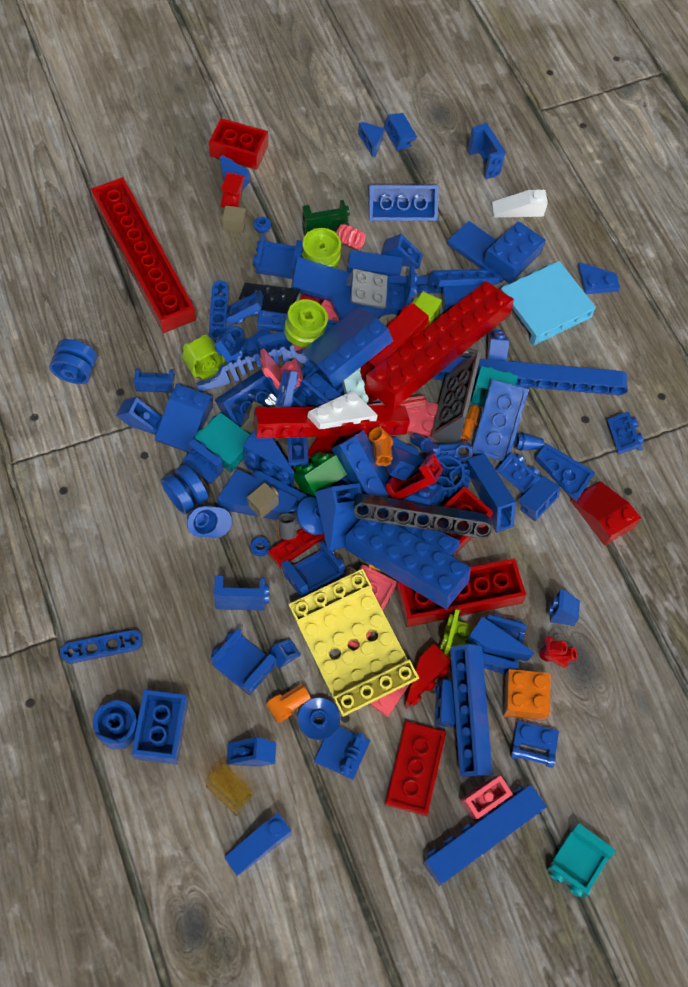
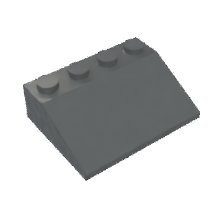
[430,353,481,443]

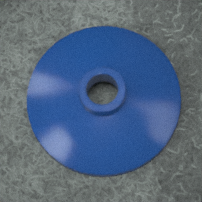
[296,497,324,535]
[298,698,340,740]

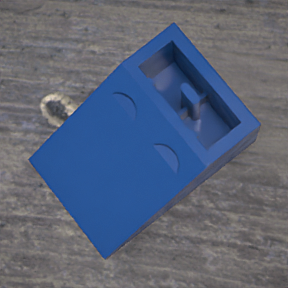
[243,430,294,488]
[315,483,364,551]

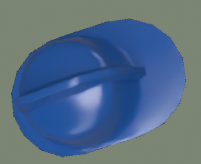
[187,506,232,538]

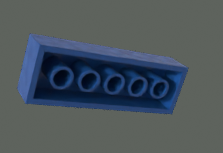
[346,519,471,609]

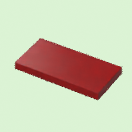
[385,721,447,817]

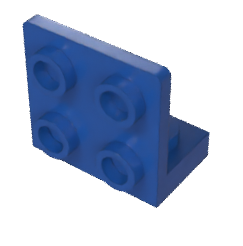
[385,265,417,315]

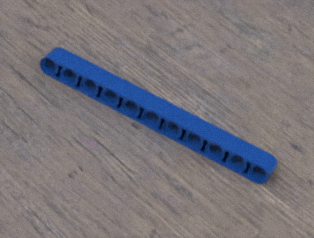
[432,357,628,395]

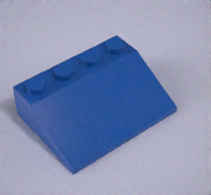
[301,306,393,388]

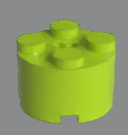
[182,335,226,379]

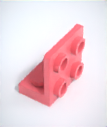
[260,348,303,390]

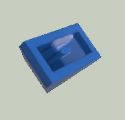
[358,122,384,158]

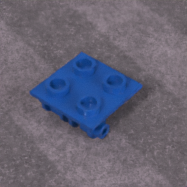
[314,727,370,780]

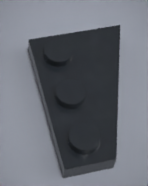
[239,282,300,314]

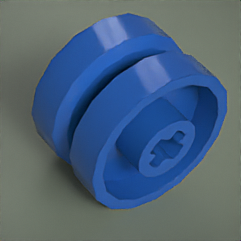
[49,339,97,384]
[160,464,208,515]

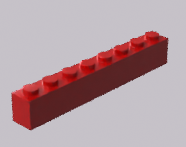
[253,405,410,438]

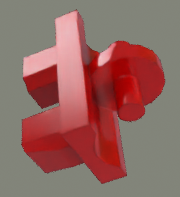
[540,636,577,668]

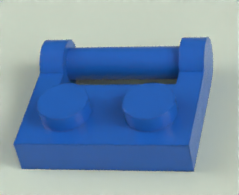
[511,721,559,768]

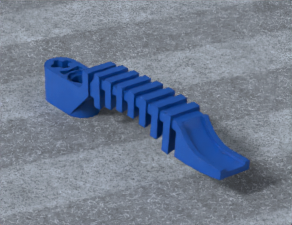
[196,343,314,391]

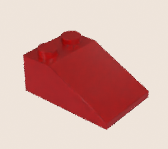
[570,481,641,546]

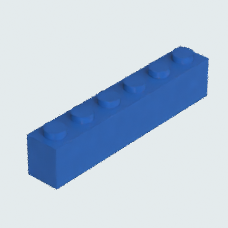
[450,644,493,777]
[423,785,547,886]

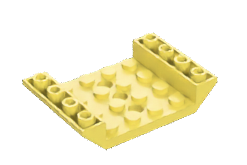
[289,569,419,717]

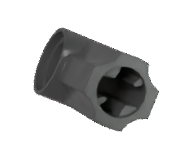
[278,512,302,540]

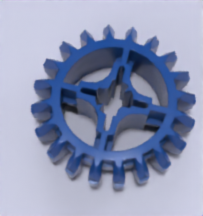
[419,452,471,502]

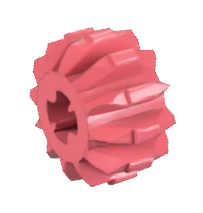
[336,224,366,250]

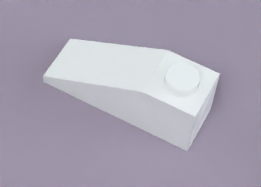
[491,190,548,218]

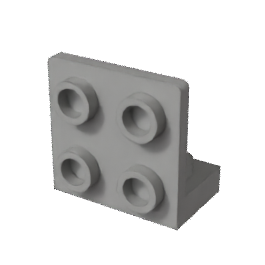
[347,269,388,309]

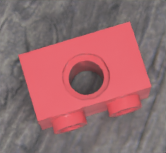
[460,775,513,819]

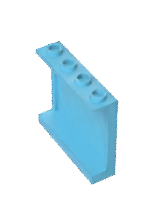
[501,261,596,346]

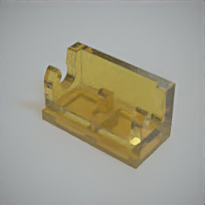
[206,763,254,816]

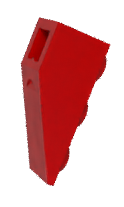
[405,644,451,709]

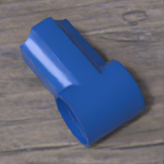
[436,440,472,461]

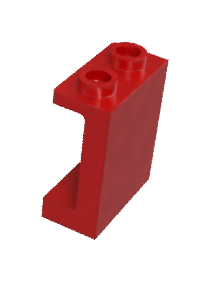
[386,453,443,500]

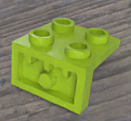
[440,609,475,659]

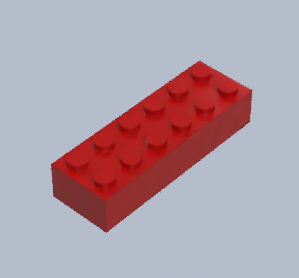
[396,558,526,628]

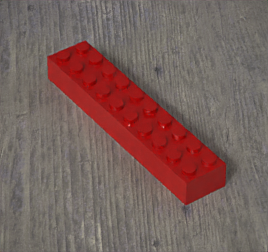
[91,177,196,333]
[365,281,514,410]

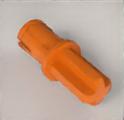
[461,405,481,441]

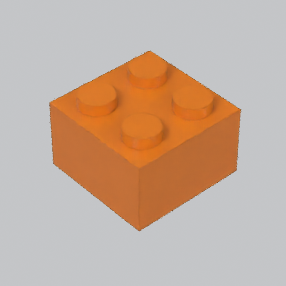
[503,669,551,721]

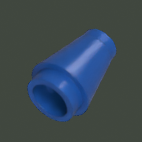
[514,432,544,451]

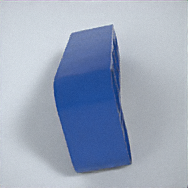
[209,280,244,343]

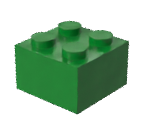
[294,451,347,496]

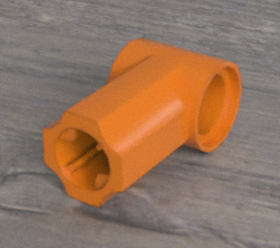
[368,427,393,467]
[266,684,311,723]

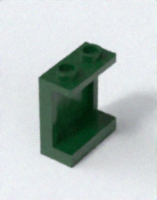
[302,200,350,236]

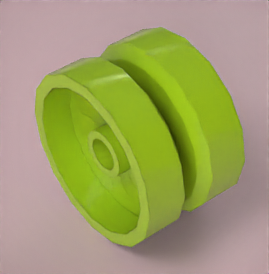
[302,228,341,268]
[284,299,328,348]

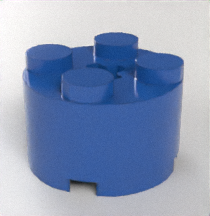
[92,700,138,749]

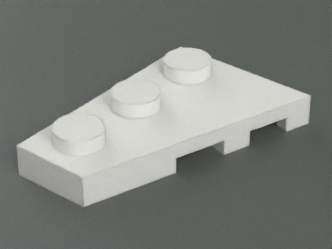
[307,390,378,429]

